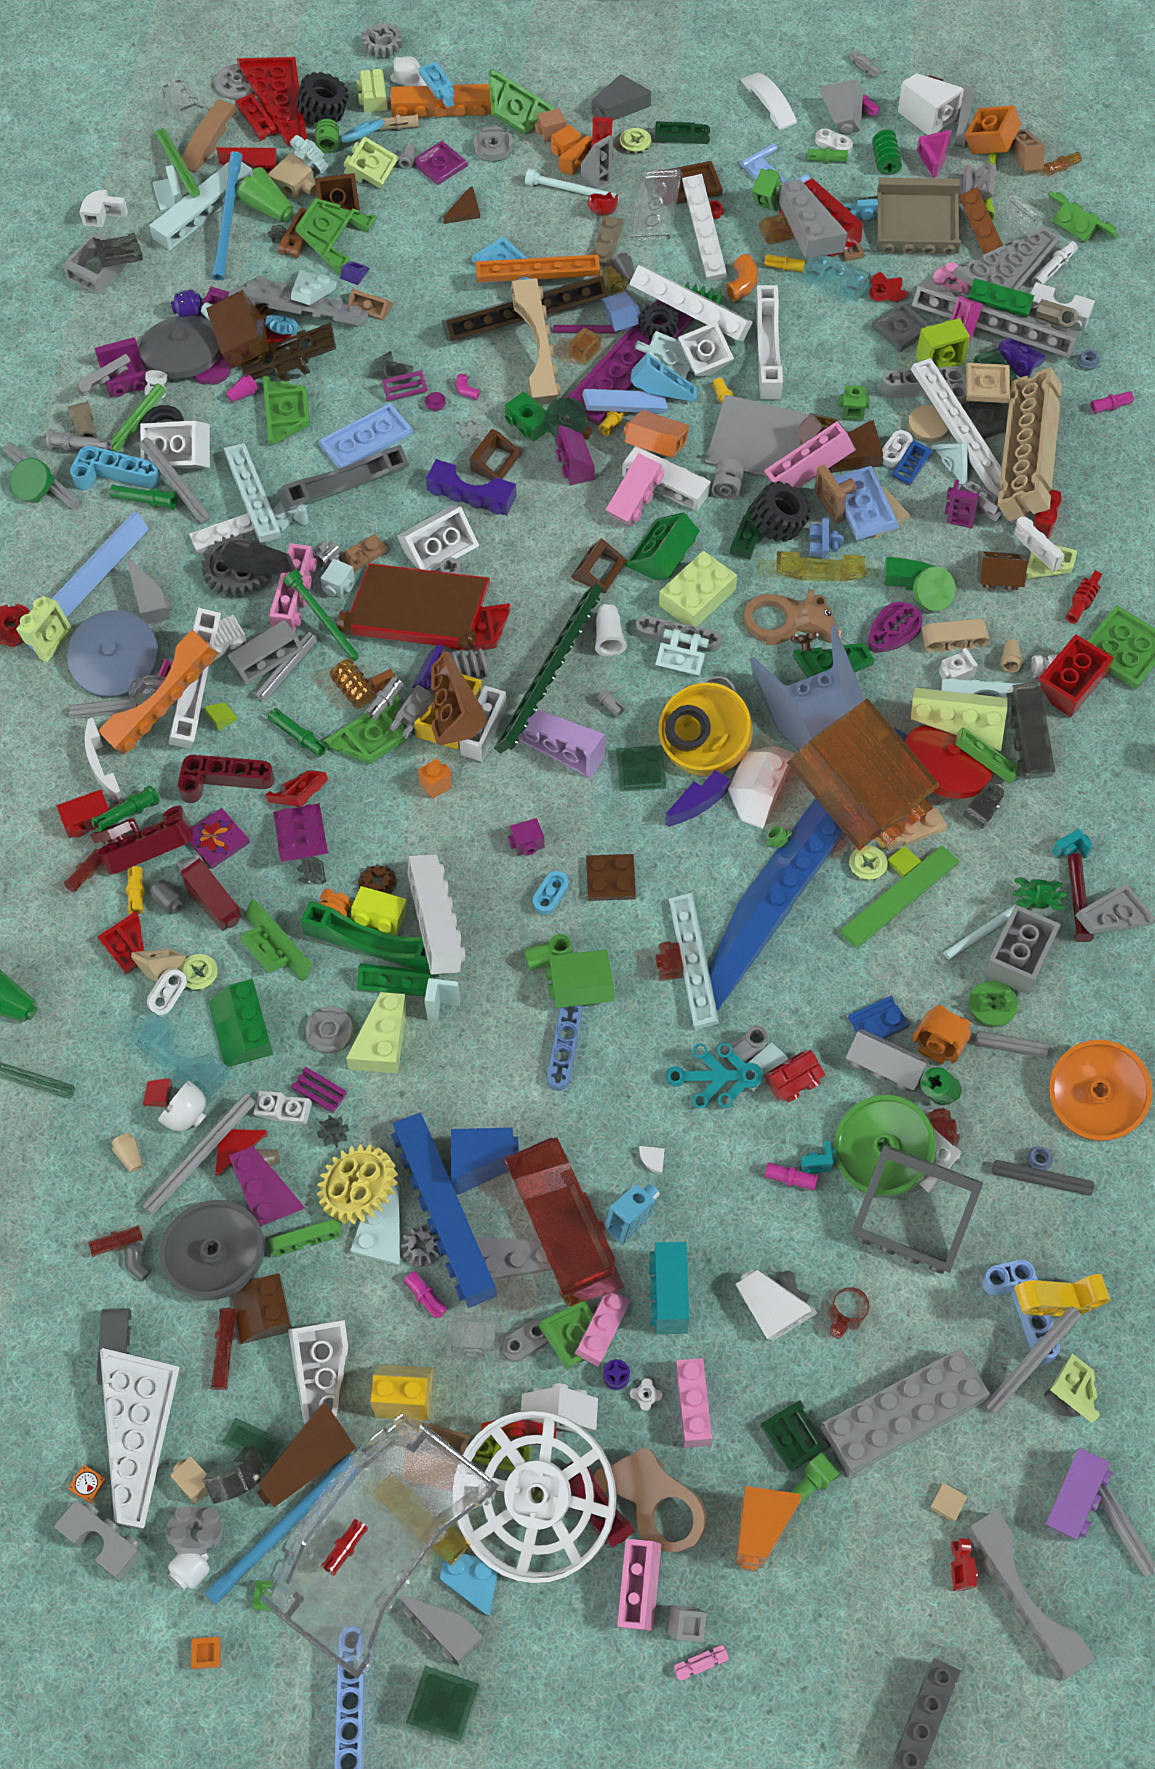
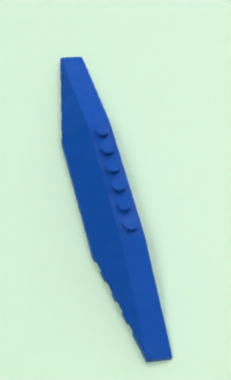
[708,728,907,1011]

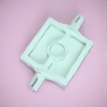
[635,331,694,379]

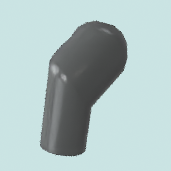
[125,1242,150,1282]
[778,1270,810,1303]
[1044,1388,1081,1417]

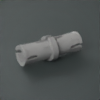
[365,677,404,720]

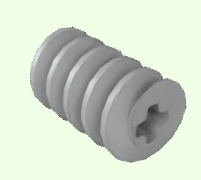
[442,648,489,678]

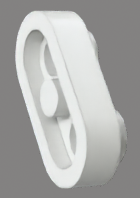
[815,128,853,154]
[882,430,913,467]
[147,968,187,1015]

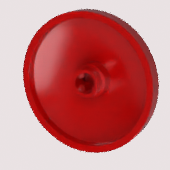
[901,724,993,799]

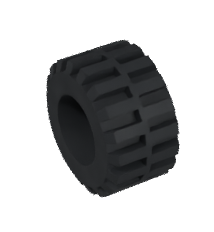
[296,72,349,123]
[750,481,811,542]

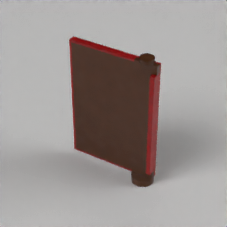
[337,563,490,649]

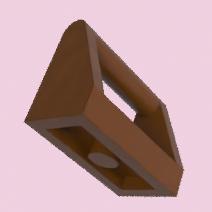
[469,429,521,481]
[571,538,627,593]

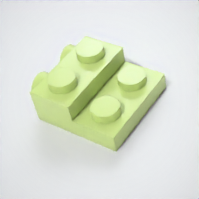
[343,136,399,189]
[16,596,73,662]

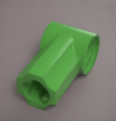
[523,934,573,971]

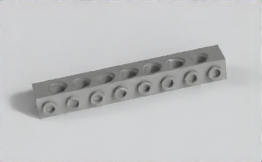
[912,280,1081,358]

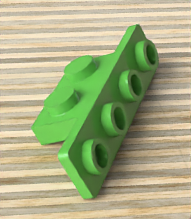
[1048,191,1118,243]
[240,899,312,981]

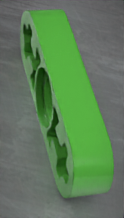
[267,1220,343,1257]

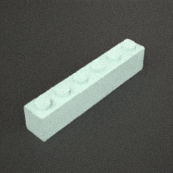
[149,162,253,251]

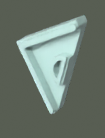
[931,443,968,484]

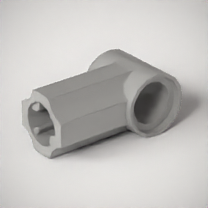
[721,1025,768,1070]

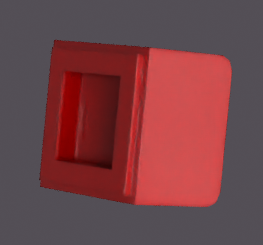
[143,1078,172,1108]

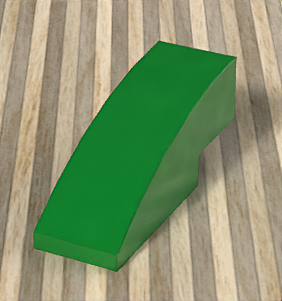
[884,557,950,591]

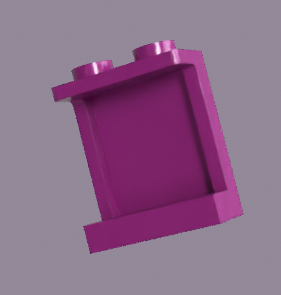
[94,337,147,397]

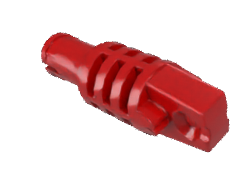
[1065,570,1102,624]

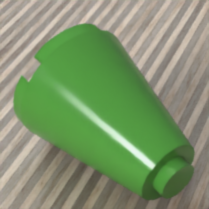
[237,167,293,222]

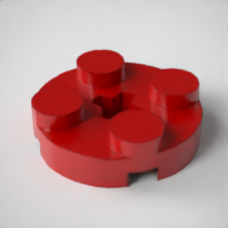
[0,604,30,647]

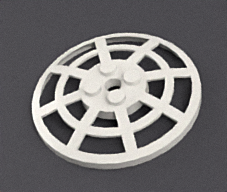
[453,1410,616,1583]

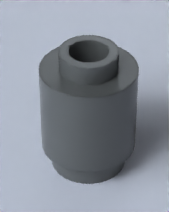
[150,879,185,914]

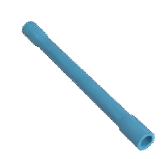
[212,152,242,280]
[204,1453,359,1605]

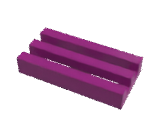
[381,370,428,401]
[291,1066,347,1114]

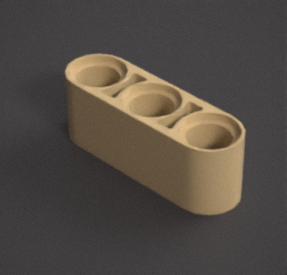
[921,619,990,653]

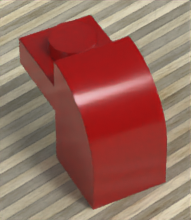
[592,116,613,147]

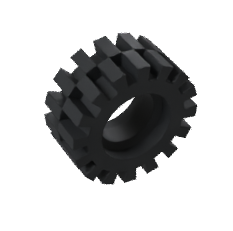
[640,302,678,340]

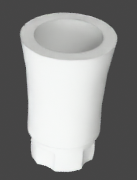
[595,604,627,656]

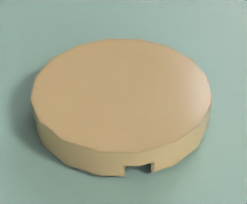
[908,405,949,443]

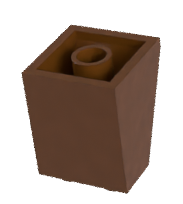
[206,290,269,368]

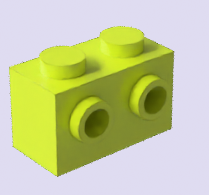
[351,886,407,935]

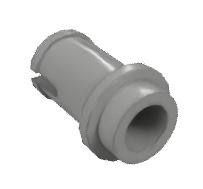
[398,143,416,169]
[597,689,626,718]

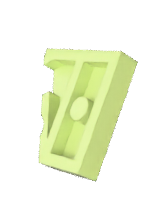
[1026,545,1078,579]
[1050,1353,1099,1423]

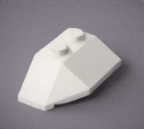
[728,746,796,829]

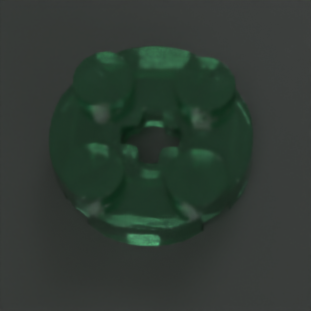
[544,397,588,437]

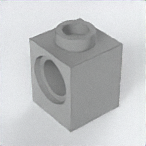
[668,1605,707,1642]

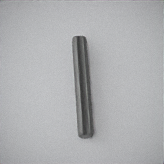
[992,1160,1094,1196]

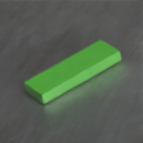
[955,727,1017,784]

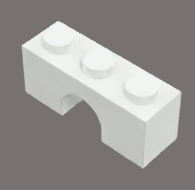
[1029,282,1095,331]

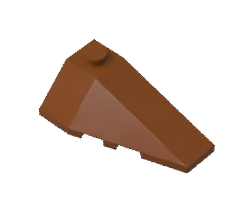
[431,651,487,745]

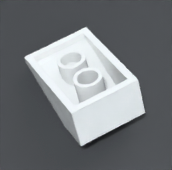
[141,421,210,468]

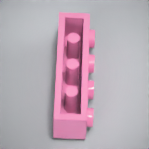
[764,422,855,488]
[269,543,317,632]

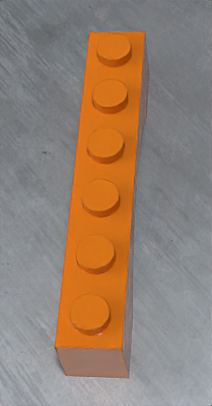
[98,629,219,754]

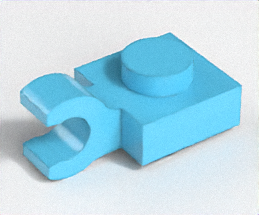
[843,199,878,220]

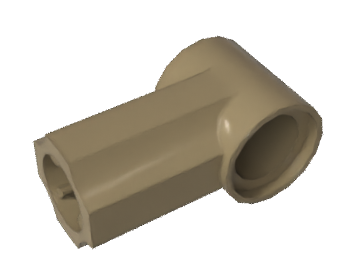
[1035,299,1079,327]
[67,401,97,438]

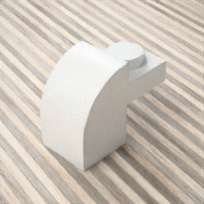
[80,190,128,227]

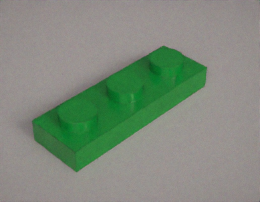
[967,278,1035,317]
[357,963,432,997]

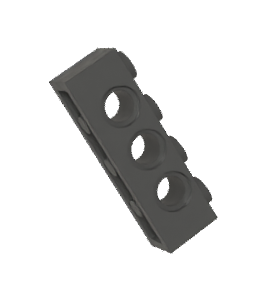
[889,1658,961,1769]

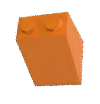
[735,1486,801,1572]

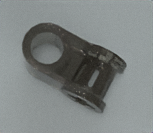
[963,783,1004,829]

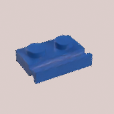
[848,996,909,1039]

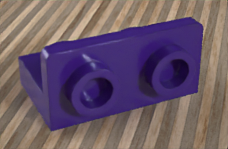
[993,338,1046,378]

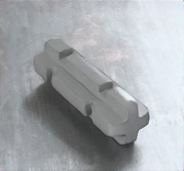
[849,50,881,78]

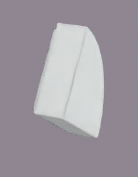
[639,1146,665,1175]

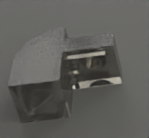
[202,1445,264,1504]

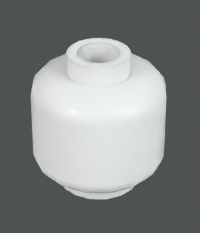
[168,1553,210,1590]

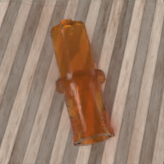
[1043,151,1082,176]

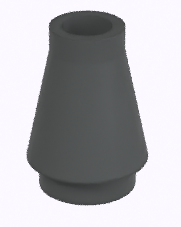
[613,253,635,285]

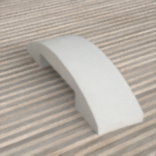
[741,72,797,130]
[85,718,124,803]

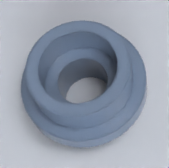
[1078,350,1099,370]
[1027,1146,1053,1170]

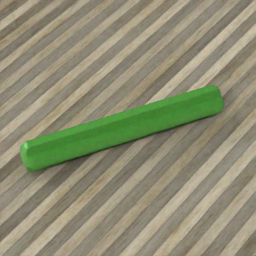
[111,383,166,452]

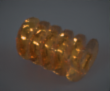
[330,658,375,709]

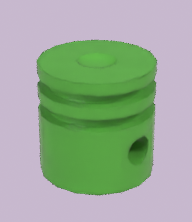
[315,119,339,153]

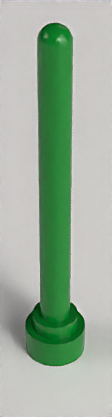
[283,569,359,661]

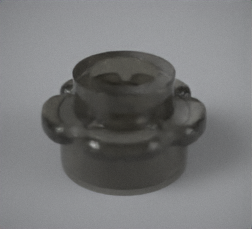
[268,225,287,243]

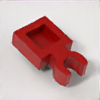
[951,1538,978,1591]

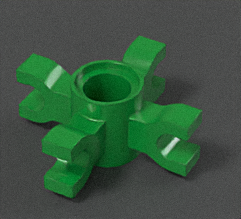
[1013,877,1067,911]

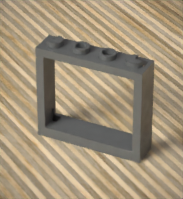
[851,1144,983,1274]

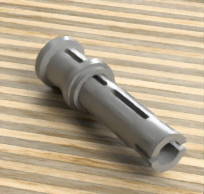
[46,430,112,451]

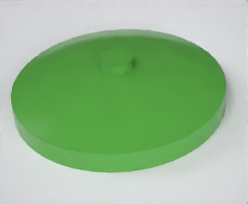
[834,1095,936,1197]

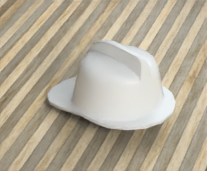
[390,56,427,86]

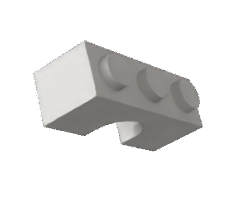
[53,1500,142,1582]

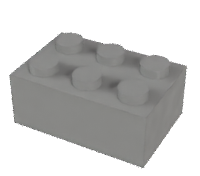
[983,905,1061,995]

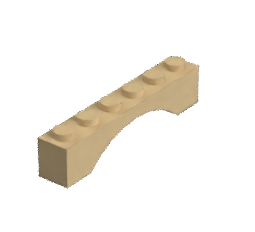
[511,278,560,405]

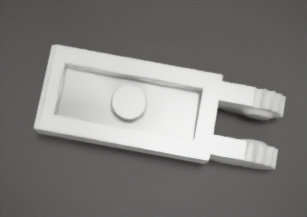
[1014,516,1064,572]

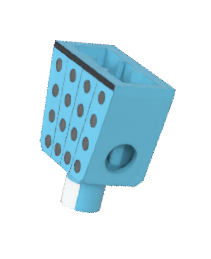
[604,1184,659,1244]

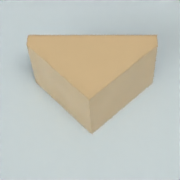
[131,948,186,982]

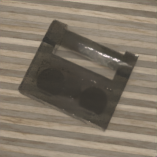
[93,232,143,268]

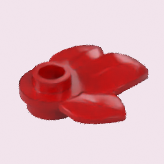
[869,272,908,302]

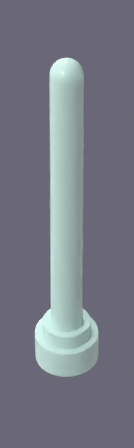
[525,168,619,200]

